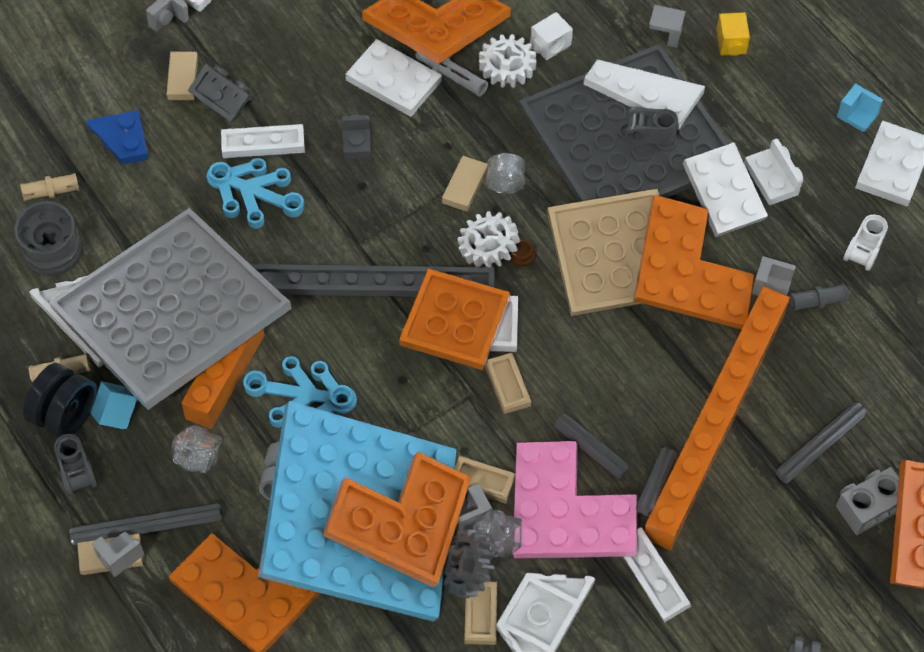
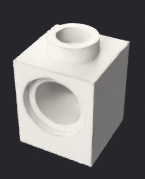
[530,12,573,60]

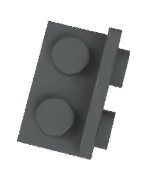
[187,64,254,122]

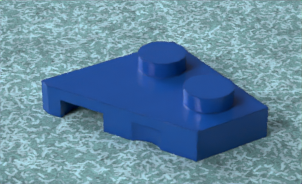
[87,110,149,165]

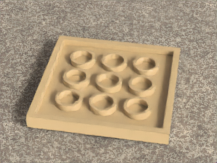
[547,189,659,316]

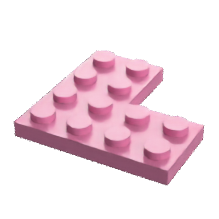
[513,441,637,559]

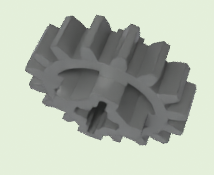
[443,529,495,598]

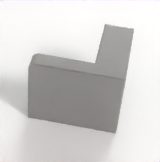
[649,5,686,48]
[752,256,795,296]
[455,483,492,531]
[91,532,145,578]

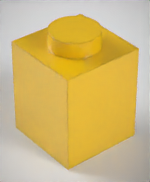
[716,12,750,56]

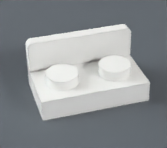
[744,139,803,205]

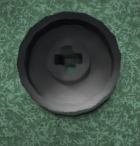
[23,362,97,437]

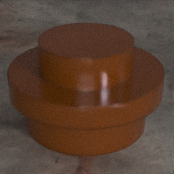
[509,239,536,267]

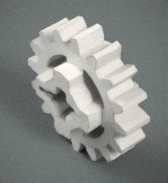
[479,34,536,88]
[457,211,520,267]

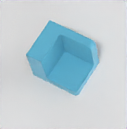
[837,83,883,132]
[91,381,137,429]

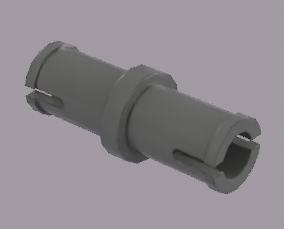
[788,284,849,311]

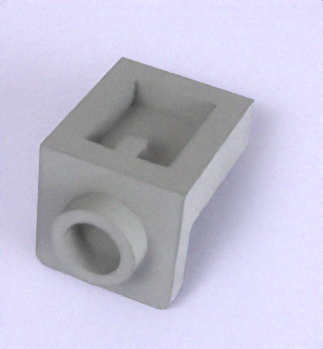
[146,0,189,32]

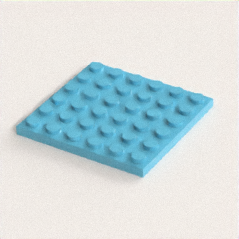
[258,401,456,622]

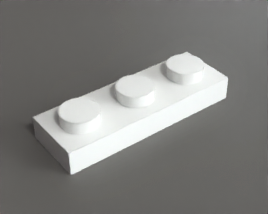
[221,124,305,158]
[623,527,691,623]

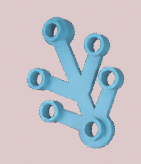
[207,158,304,229]
[243,356,357,428]

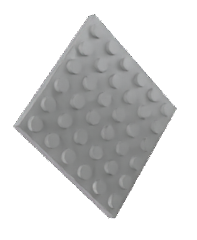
[49,208,292,410]

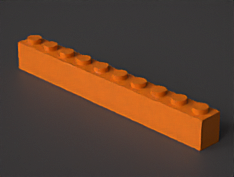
[644,286,790,551]

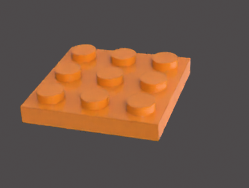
[399,268,510,370]

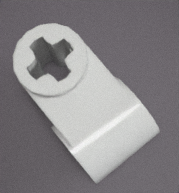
[843,214,888,271]

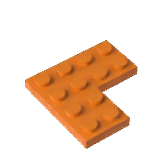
[362,0,511,64]
[633,195,754,330]
[322,452,471,587]
[890,460,924,589]
[169,533,321,652]

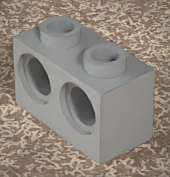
[836,467,899,536]

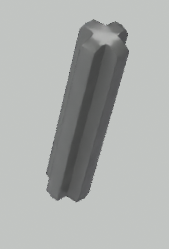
[554,413,629,478]
[636,447,677,516]

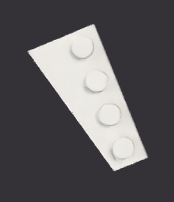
[584,60,705,130]

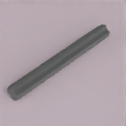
[69,503,222,546]

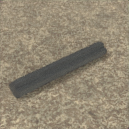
[776,402,867,484]

